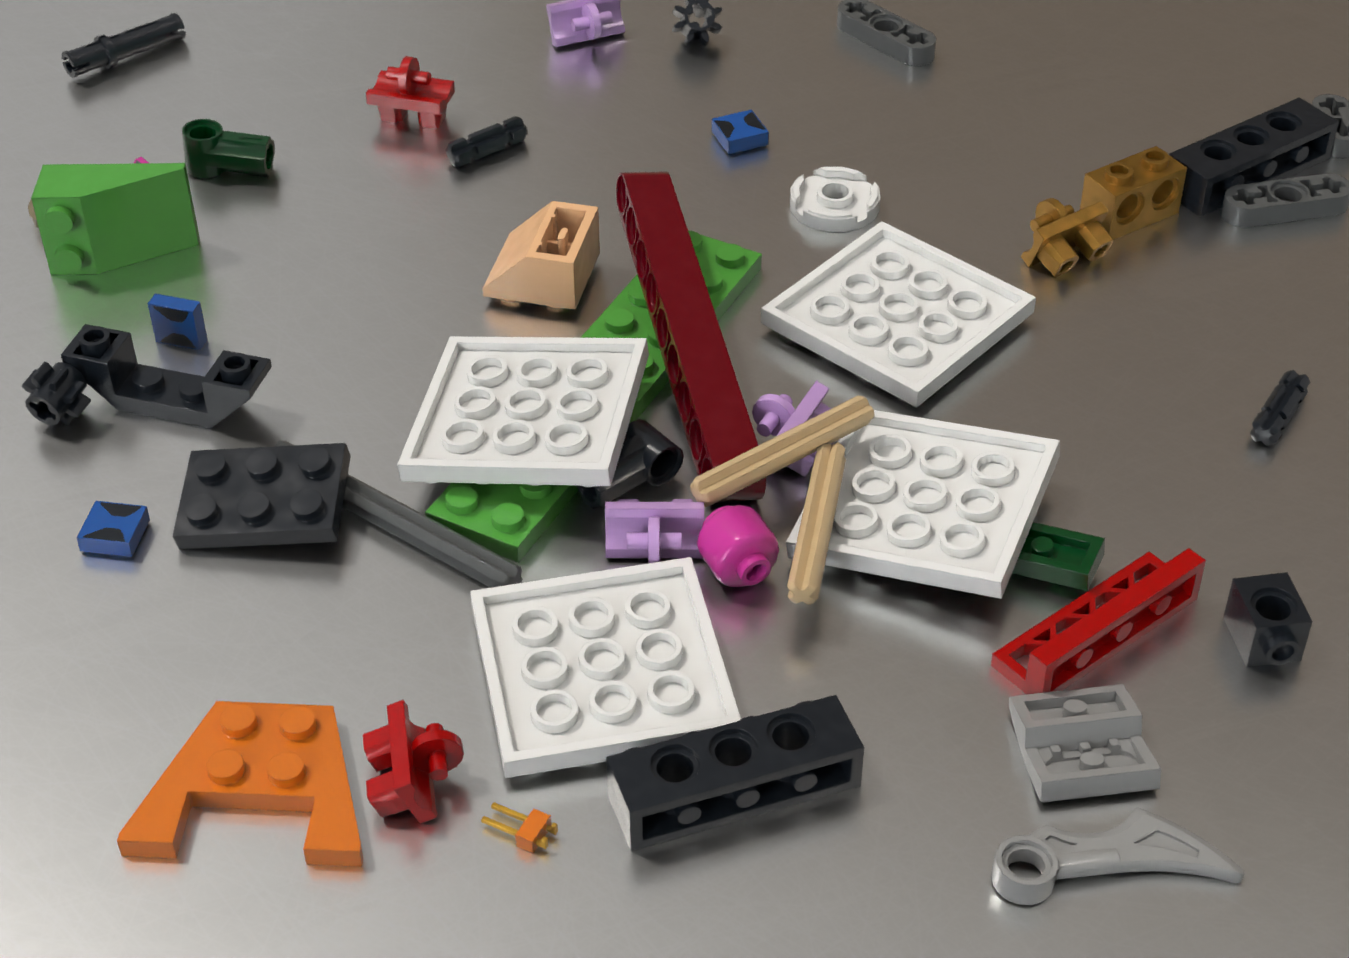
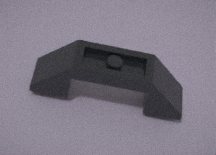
[61,324,272,429]

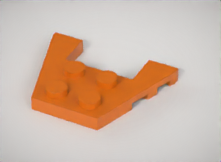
[117,701,363,867]

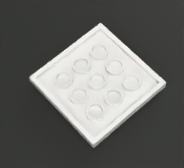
[761,221,1036,408]
[397,336,649,487]
[786,410,1060,599]
[470,557,741,778]

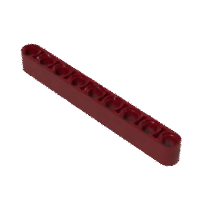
[616,172,766,503]

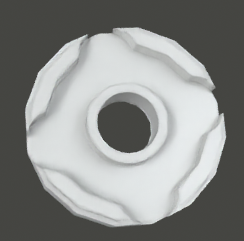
[790,167,881,232]

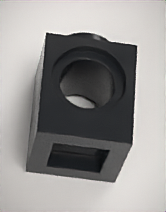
[1223,572,1313,668]

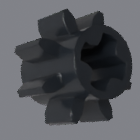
[672,0,722,46]
[22,362,91,425]

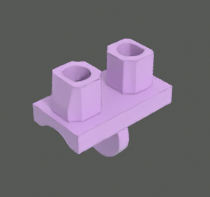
[546,0,625,47]
[752,380,831,477]
[605,499,704,563]

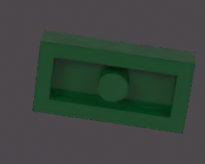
[1012,522,1105,591]

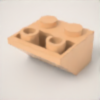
[482,201,600,310]

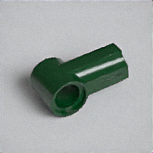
[182,119,275,178]

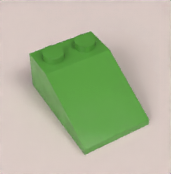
[31,163,200,275]

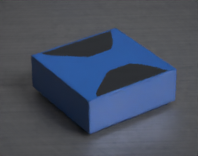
[711,109,769,154]
[147,293,208,350]
[76,501,150,557]

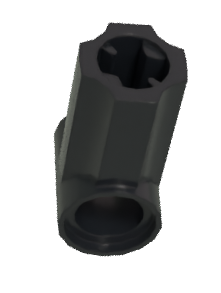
[576,419,684,509]

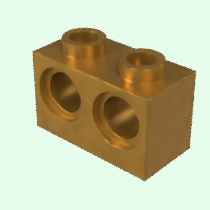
[1080,146,1187,240]

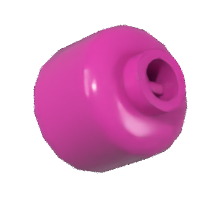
[697,505,779,588]

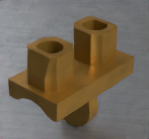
[1021,198,1113,278]

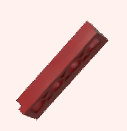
[991,548,1206,695]

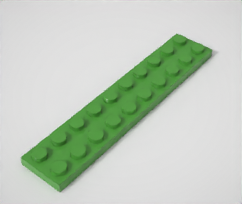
[425,231,762,563]

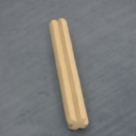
[690,395,875,507]
[787,442,846,605]

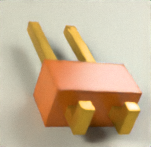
[481,802,558,853]

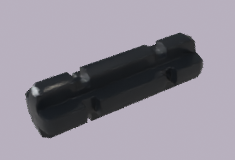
[445,116,528,167]
[1250,370,1310,446]

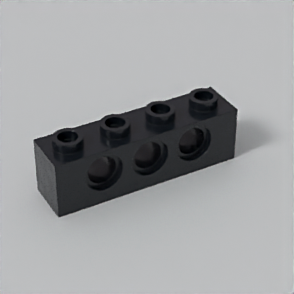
[1169,97,1339,217]
[606,695,864,852]

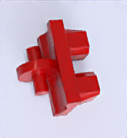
[366,56,455,129]
[363,700,464,824]

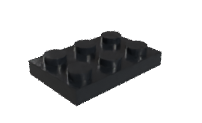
[172,443,351,549]

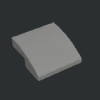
[1009,684,1161,803]

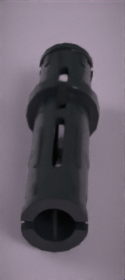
[61,13,186,78]

